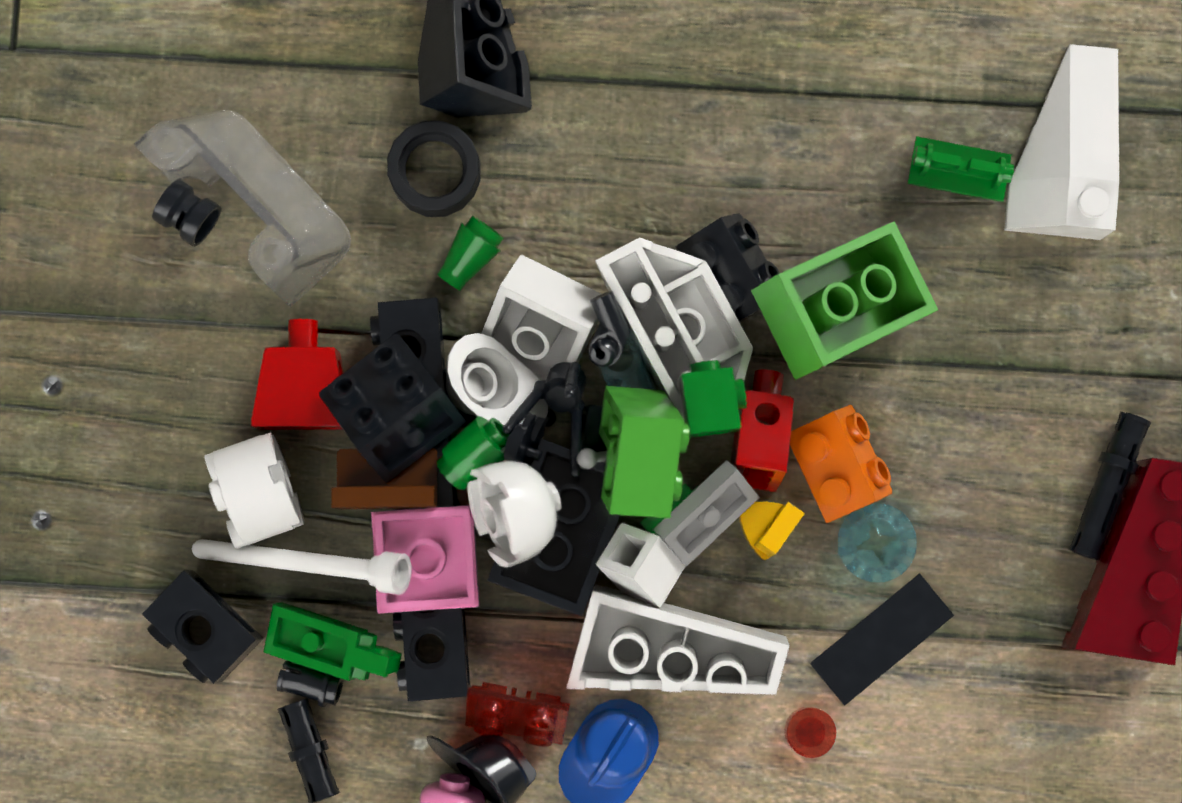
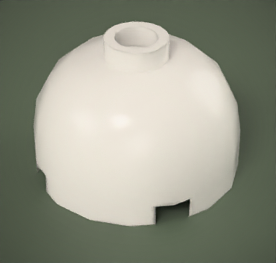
[467,461,561,567]

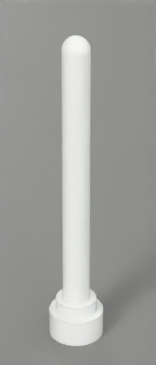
[192,539,412,595]

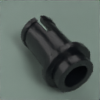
[277,660,344,707]

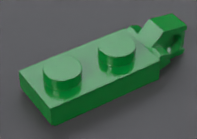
[263,602,402,681]

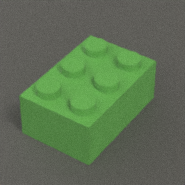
[751,221,938,380]

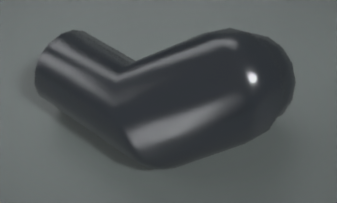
[588,291,630,367]

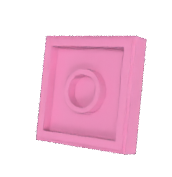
[371,505,480,614]

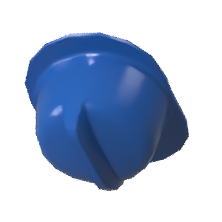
[559,699,659,803]

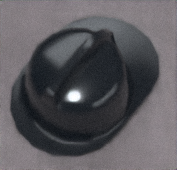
[427,734,536,803]

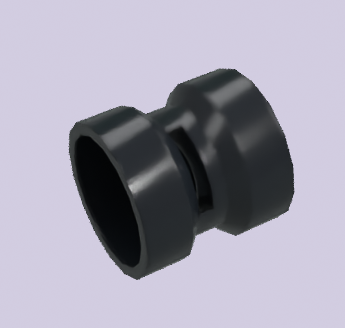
[152,179,222,247]

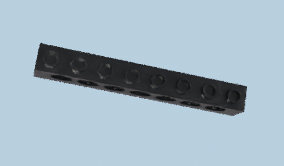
[370,297,471,702]

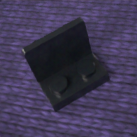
[319,334,466,484]

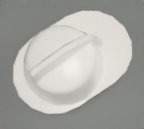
[445,333,548,434]

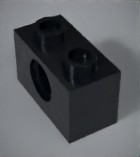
[142,570,264,684]

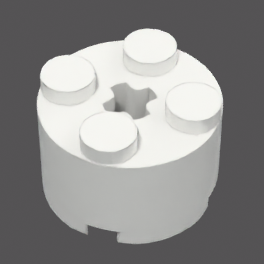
[204,432,304,549]

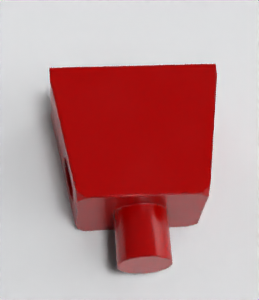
[251,319,344,430]
[730,369,794,492]

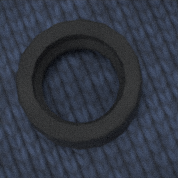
[387,120,481,217]

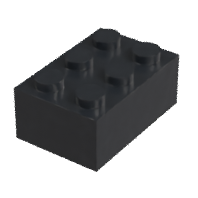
[487,439,620,616]

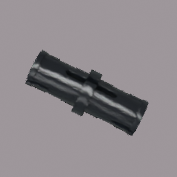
[277,698,340,803]

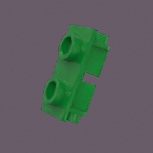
[907,136,1014,202]

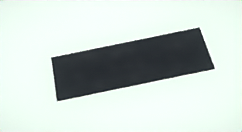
[810,573,954,706]

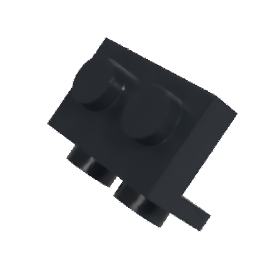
[675,213,780,322]

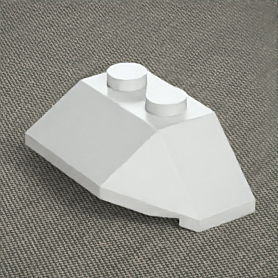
[595,237,753,422]

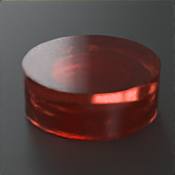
[784,707,836,758]

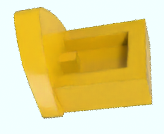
[739,501,805,560]

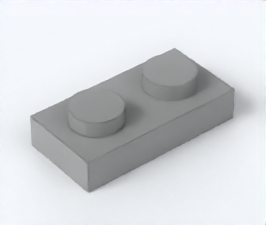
[653,460,760,567]

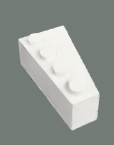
[566,584,789,694]

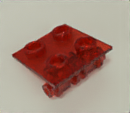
[465,682,570,747]

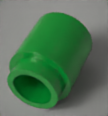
[437,416,510,490]

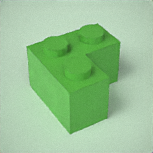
[599,386,690,518]

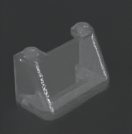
[134,109,351,307]

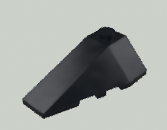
[418,0,532,118]

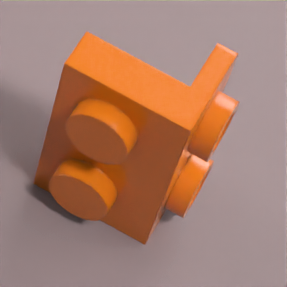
[790,405,892,524]

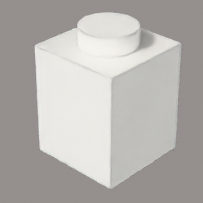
[596,523,686,608]

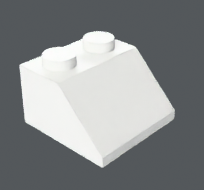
[481,255,601,380]

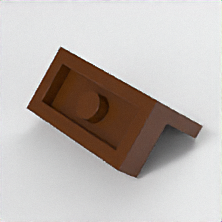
[331,448,438,510]

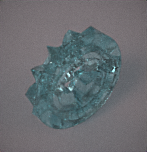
[838,503,917,582]

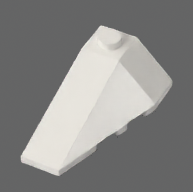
[1004,44,1119,240]

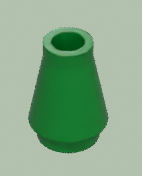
[437,215,504,291]

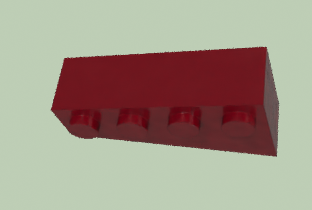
[1061,458,1182,666]

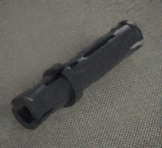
[1068,412,1151,561]

